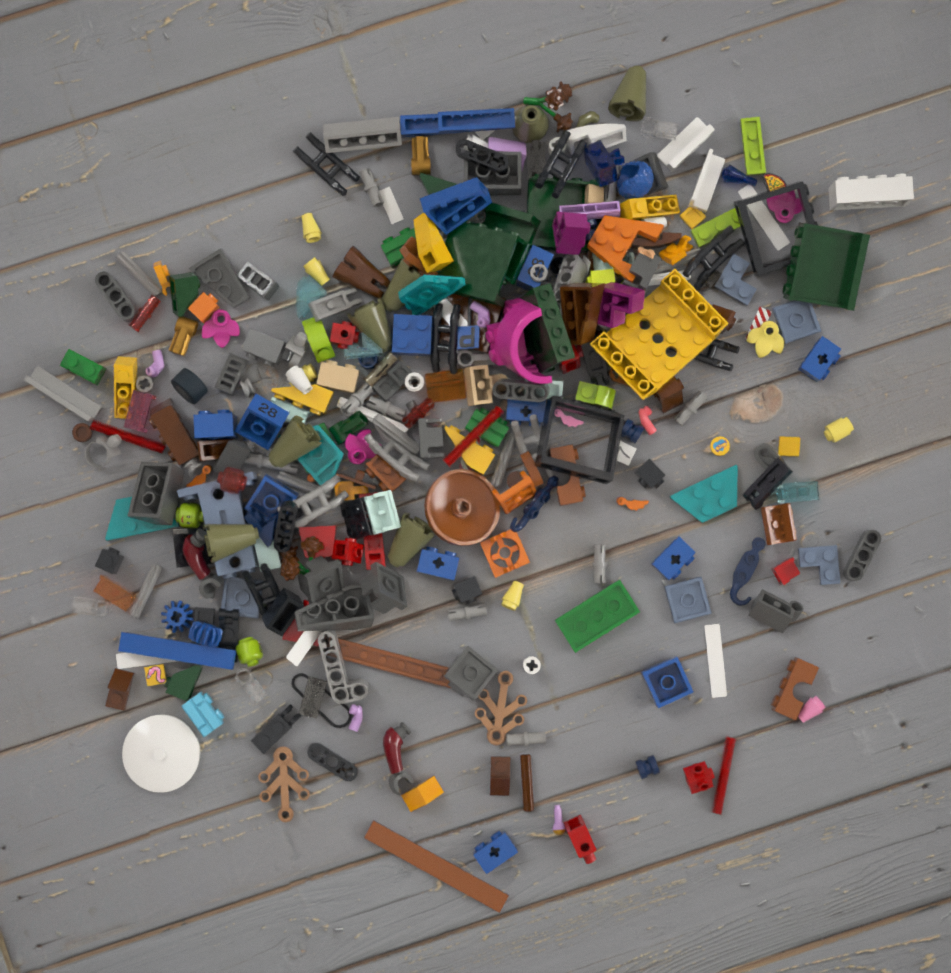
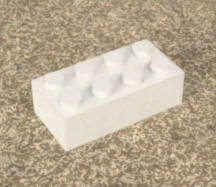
[828,174,914,211]

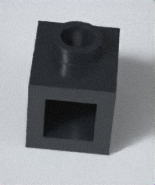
[635,459,665,489]
[95,547,124,574]
[452,576,482,605]

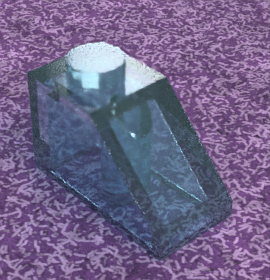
[296,275,327,320]
[776,481,820,504]

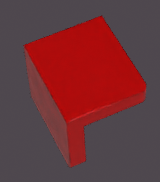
[771,557,800,585]

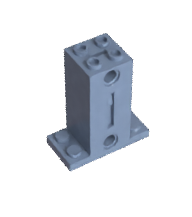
[177,472,259,579]

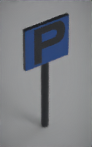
[457,298,480,350]

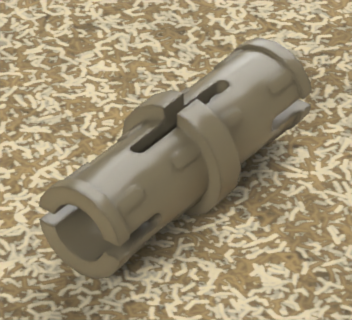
[363,352,398,387]

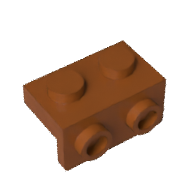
[399,236,438,275]
[364,454,407,493]
[761,503,797,545]

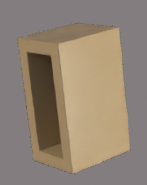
[316,360,360,394]

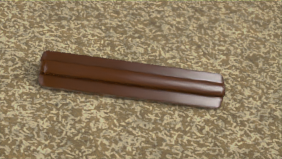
[520,754,534,812]

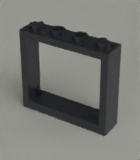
[734,181,818,276]
[535,395,625,485]

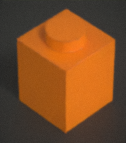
[188,292,220,324]

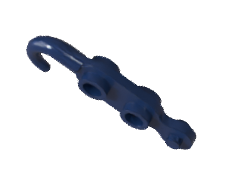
[510,475,559,532]
[730,537,766,606]

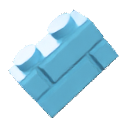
[181,692,225,737]

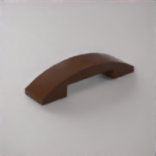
[630,232,682,249]

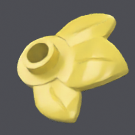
[746,321,784,358]

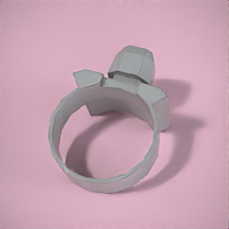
[285,332,310,368]
[84,434,122,468]

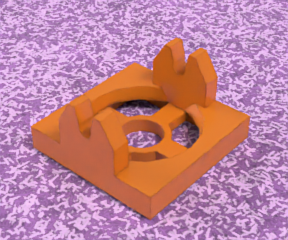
[492,470,536,514]
[480,529,530,578]

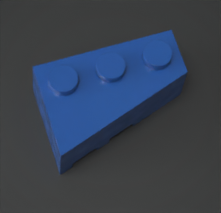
[420,177,492,235]

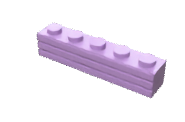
[559,201,620,220]

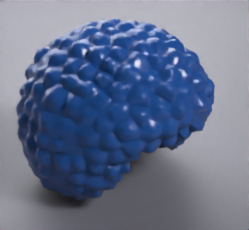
[617,161,654,199]

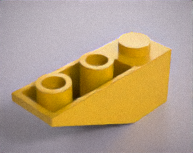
[620,195,680,221]
[413,212,454,273]
[114,356,137,419]
[271,384,334,416]
[444,425,495,475]

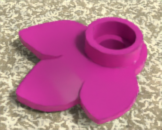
[766,190,802,223]
[202,309,240,348]
[345,429,382,464]

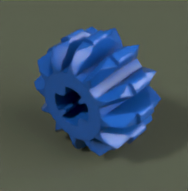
[161,600,194,633]
[188,621,223,648]

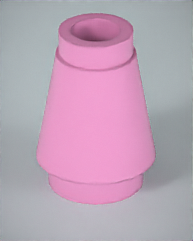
[798,696,826,723]

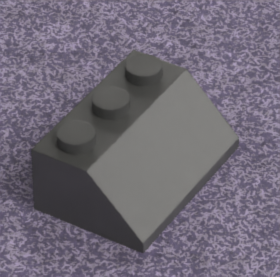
[464,151,522,195]
[128,462,185,525]

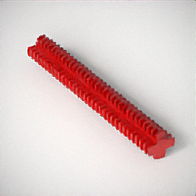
[443,406,504,467]
[90,420,166,454]
[711,736,736,815]

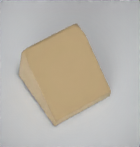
[584,184,604,204]

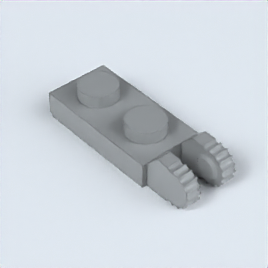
[308,288,362,322]

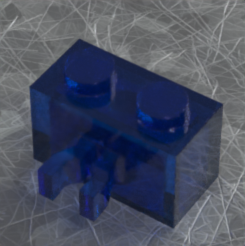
[584,140,625,187]

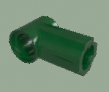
[329,411,368,445]

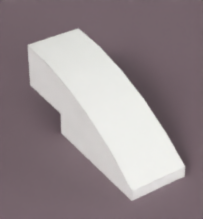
[566,124,627,155]

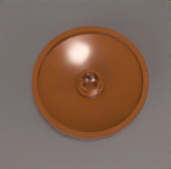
[424,469,500,546]

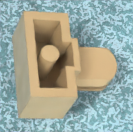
[463,365,508,406]

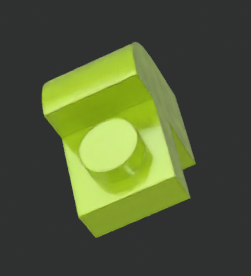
[302,317,335,363]
[575,381,616,410]

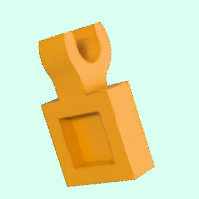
[659,235,693,266]
[153,261,170,296]
[334,481,369,501]

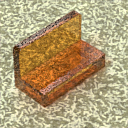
[425,369,466,403]
[93,575,137,612]

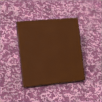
[338,469,378,489]

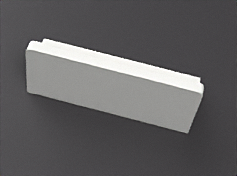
[657,117,715,172]
[688,148,725,213]

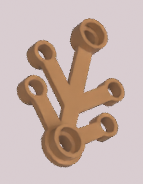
[475,671,527,745]
[258,746,310,822]

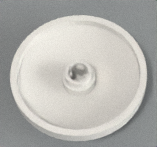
[122,714,200,792]

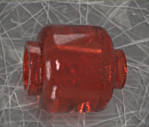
[217,467,247,494]

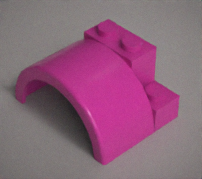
[486,298,552,384]

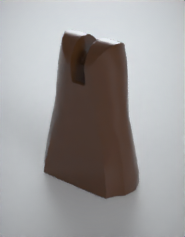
[332,246,391,298]

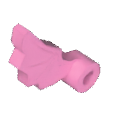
[553,408,584,427]

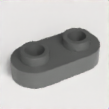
[754,443,787,470]

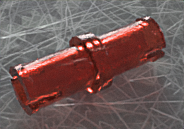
[129,294,161,332]
[402,398,435,428]

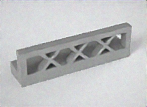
[24,366,103,423]

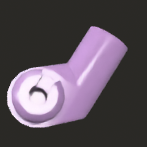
[470,301,490,327]
[146,350,164,378]
[349,704,363,732]

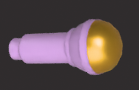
[552,805,566,835]

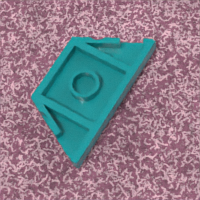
[398,275,465,315]
[278,425,344,493]
[669,464,738,523]
[105,497,180,541]

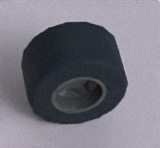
[171,368,208,405]

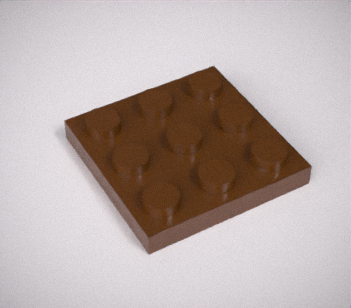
[440,294,507,354]

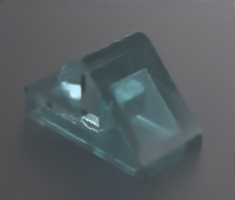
[343,332,384,359]

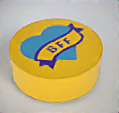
[710,436,730,456]

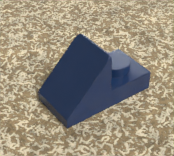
[244,507,277,547]

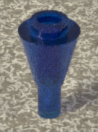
[722,164,757,186]

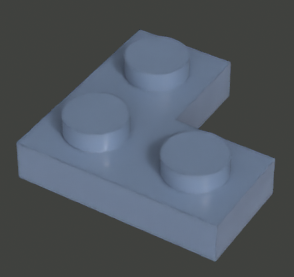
[714,254,757,306]
[798,545,840,585]

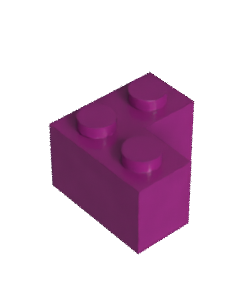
[552,212,590,255]
[597,282,645,328]

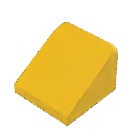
[778,436,801,457]

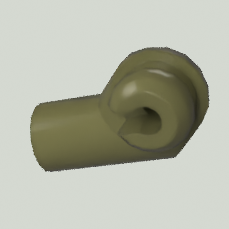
[576,111,600,128]

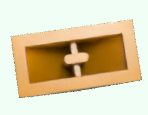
[401,776,444,812]

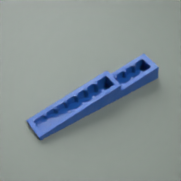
[400,108,515,138]
[118,632,236,670]

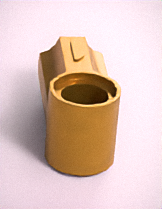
[411,136,431,175]
[169,316,199,356]

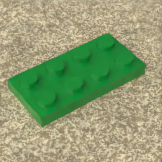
[555,579,640,653]

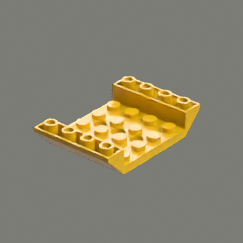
[590,269,728,400]

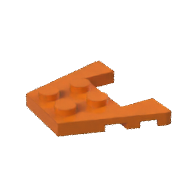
[587,215,664,283]

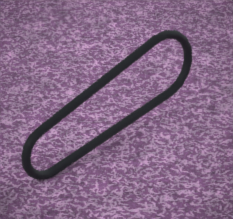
[291,673,352,728]

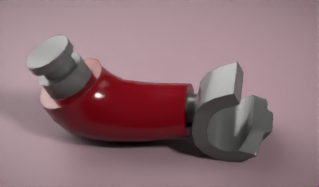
[183,529,225,599]
[383,722,414,796]

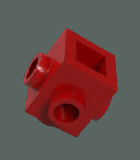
[330,321,359,350]
[332,538,364,566]
[683,761,715,794]

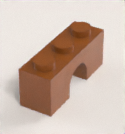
[549,444,586,506]
[771,657,819,720]

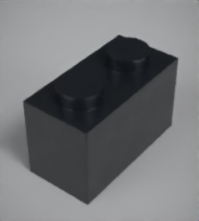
[262,587,304,636]

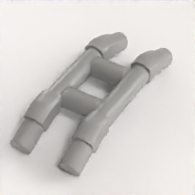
[511,414,555,479]
[364,425,430,483]
[277,475,349,530]

